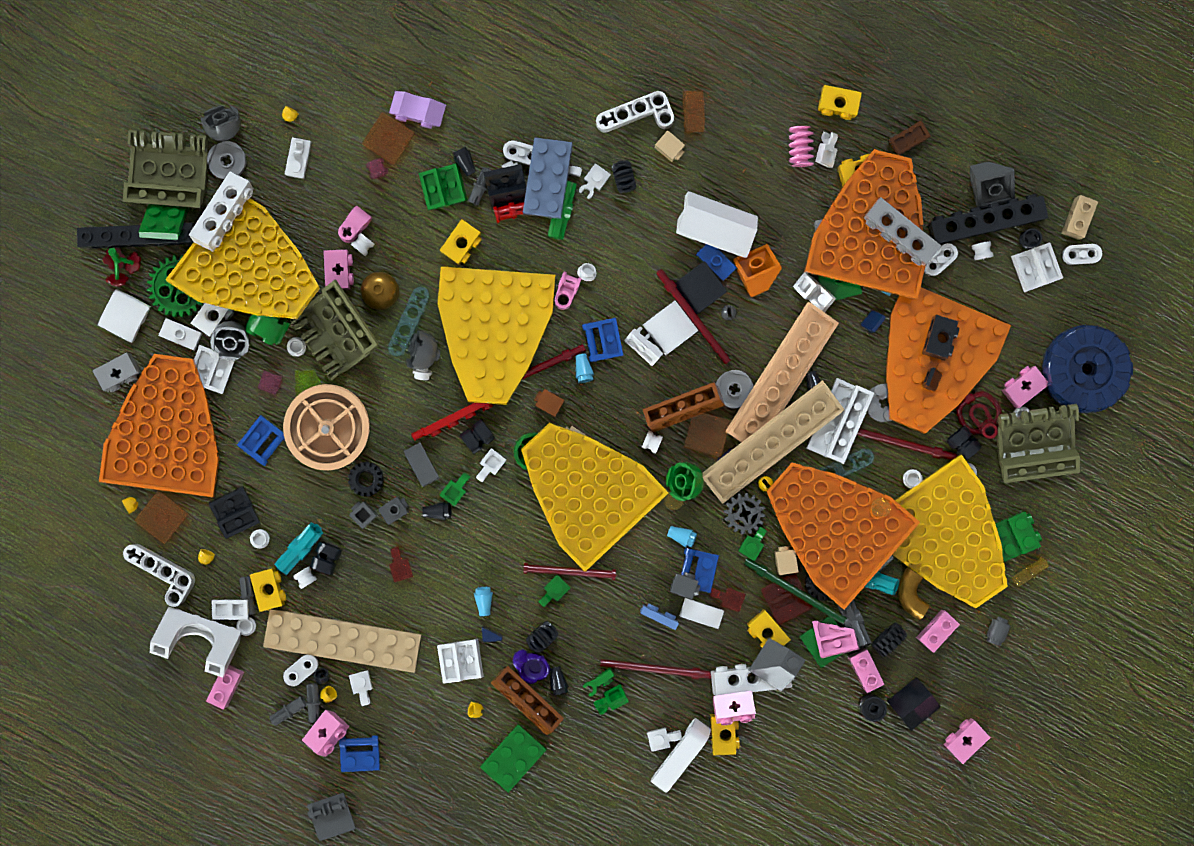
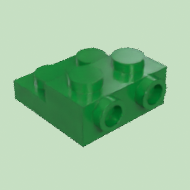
[995,511,1042,562]

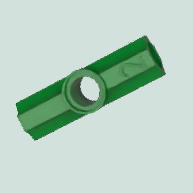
[547,181,577,240]

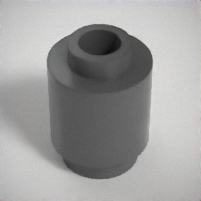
[986,616,1011,646]

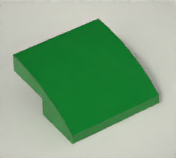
[418,163,468,210]

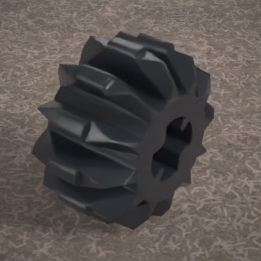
[612,160,637,193]
[526,621,559,653]

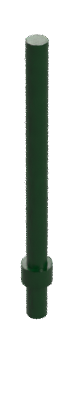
[744,558,847,624]

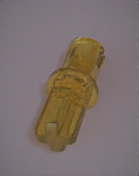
[1012,557,1049,587]

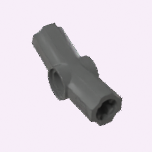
[837,599,872,650]

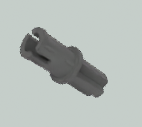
[467,167,491,206]
[240,576,256,615]
[306,683,321,723]
[269,696,307,726]

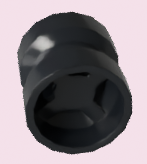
[1019,228,1042,250]

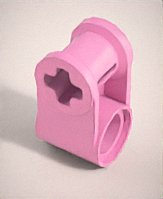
[338,206,372,243]
[555,272,582,310]

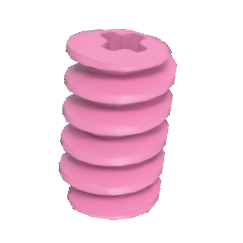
[789,126,814,167]

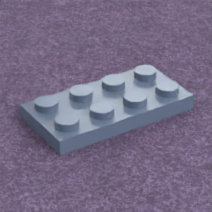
[523,138,573,219]

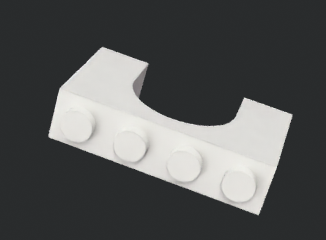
[149,607,241,677]

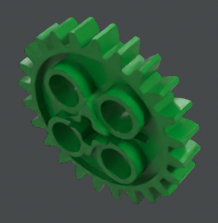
[147,255,204,318]

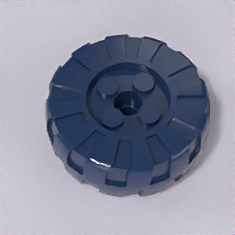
[1041,325,1133,413]

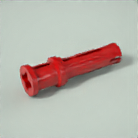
[493,202,524,223]

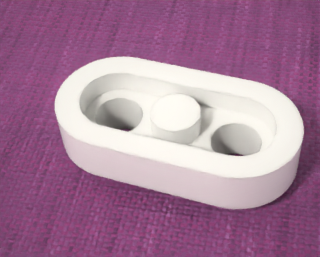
[503,141,533,166]
[924,243,958,276]
[1062,244,1102,265]
[283,654,319,686]

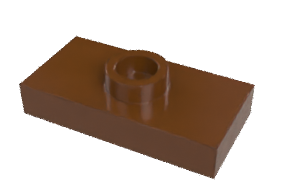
[888,120,931,155]

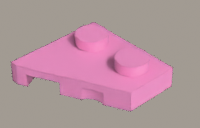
[812,621,859,658]

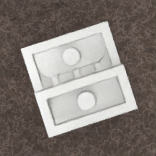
[1011,243,1063,292]
[98,289,151,343]
[643,301,698,355]
[194,345,235,394]
[437,639,484,683]

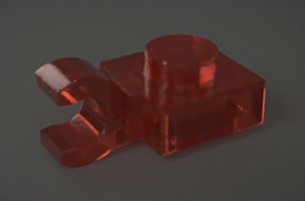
[389,546,413,582]
[710,587,746,612]

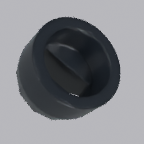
[313,668,330,685]

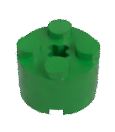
[245,314,291,345]

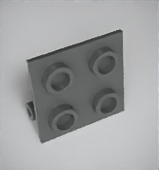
[307,792,356,841]

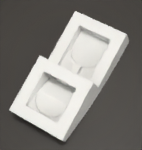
[793,272,836,313]
[679,598,724,629]
[212,599,249,620]

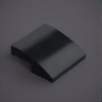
[483,164,526,210]
[676,261,727,314]
[208,486,260,539]

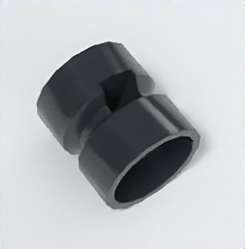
[460,419,496,454]
[946,425,982,460]
[310,541,342,575]
[858,693,887,722]

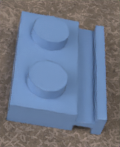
[640,603,679,630]

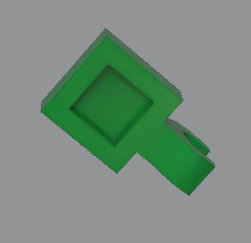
[440,472,470,507]
[738,526,767,561]
[538,575,570,607]
[583,668,615,697]
[593,684,629,715]

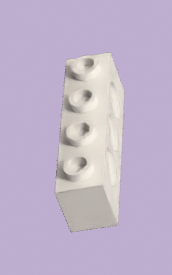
[189,172,254,252]
[191,303,235,337]
[711,664,792,696]

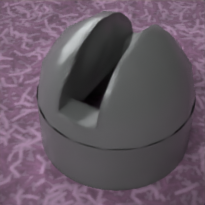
[721,305,737,321]

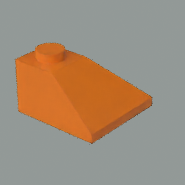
[733,244,782,297]

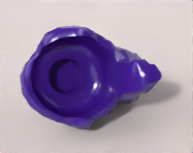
[513,649,550,684]

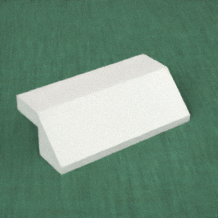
[676,191,758,258]
[806,378,874,464]

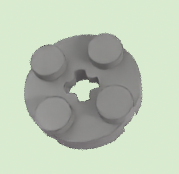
[207,141,247,180]
[716,370,754,408]
[867,384,892,422]

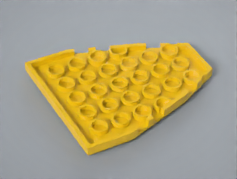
[165,194,320,319]
[438,266,555,405]
[521,423,668,572]
[892,455,1008,608]

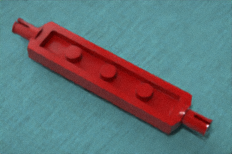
[411,403,494,441]

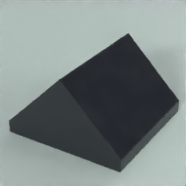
[887,677,940,731]

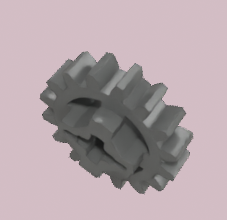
[723,493,765,534]

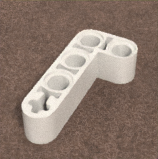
[596,91,674,133]
[123,544,195,607]
[650,718,711,793]

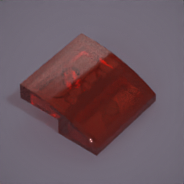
[760,573,813,625]

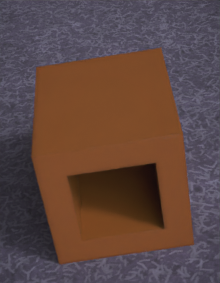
[534,389,565,417]

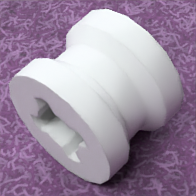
[350,233,375,256]
[972,241,994,261]
[641,431,663,454]
[293,566,317,589]

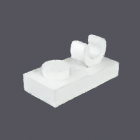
[285,137,312,179]
[624,327,663,366]

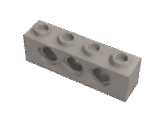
[863,197,941,266]

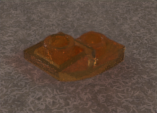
[683,91,705,132]

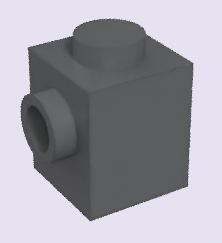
[378,496,410,525]
[349,501,378,529]
[670,572,701,599]

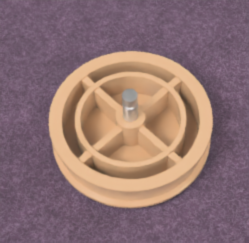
[283,384,369,470]

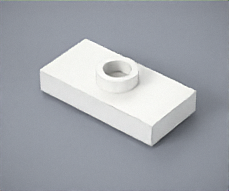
[158,318,202,351]

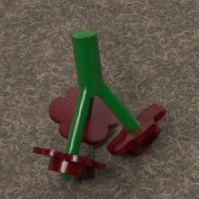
[103,248,141,287]

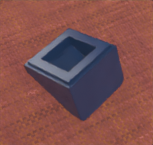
[861,311,886,333]
[482,626,503,642]

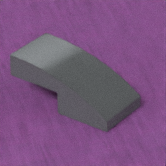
[403,442,440,487]

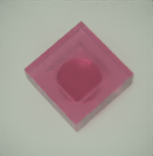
[258,370,283,395]

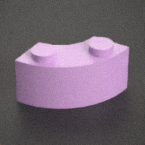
[389,91,446,129]

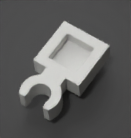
[579,163,611,199]

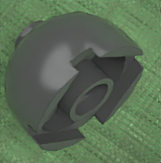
[201,105,241,141]
[210,321,250,360]
[406,330,440,370]

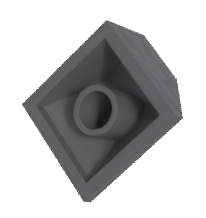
[970,162,1015,209]
[748,638,806,691]

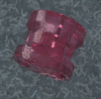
[365,158,389,180]

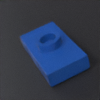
[696,244,737,281]

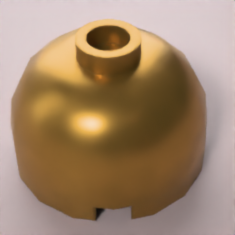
[361,272,399,310]

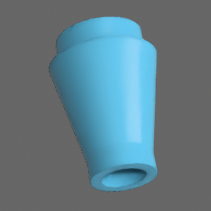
[575,354,594,383]
[667,526,697,548]
[474,587,493,616]

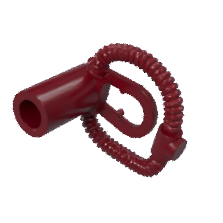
[956,391,1002,439]

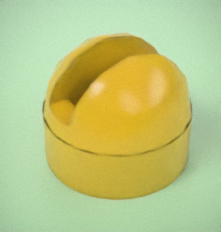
[282,106,299,122]
[758,476,773,492]
[122,497,138,514]
[198,549,215,565]
[320,686,337,703]
[468,702,484,718]

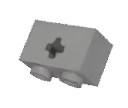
[93,353,141,393]

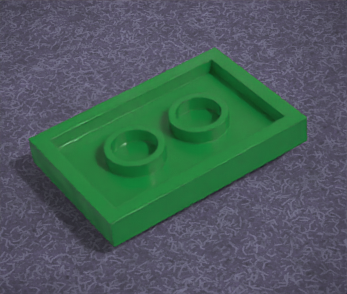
[139,204,189,240]
[480,723,547,793]

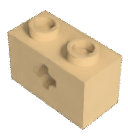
[1061,195,1098,240]

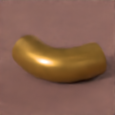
[898,568,929,620]

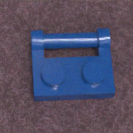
[582,318,623,362]
[237,415,285,466]
[681,548,719,593]
[339,735,380,772]

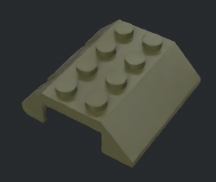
[123,130,209,208]
[288,279,379,381]
[996,404,1080,483]

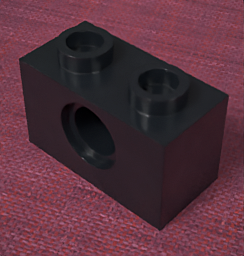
[922,315,959,360]

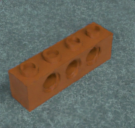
[643,382,725,432]
[491,666,564,735]

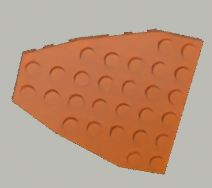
[804,149,926,299]
[886,287,1011,434]
[99,354,219,497]
[766,463,920,610]

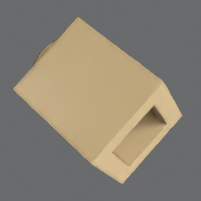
[654,130,685,162]
[774,546,798,575]

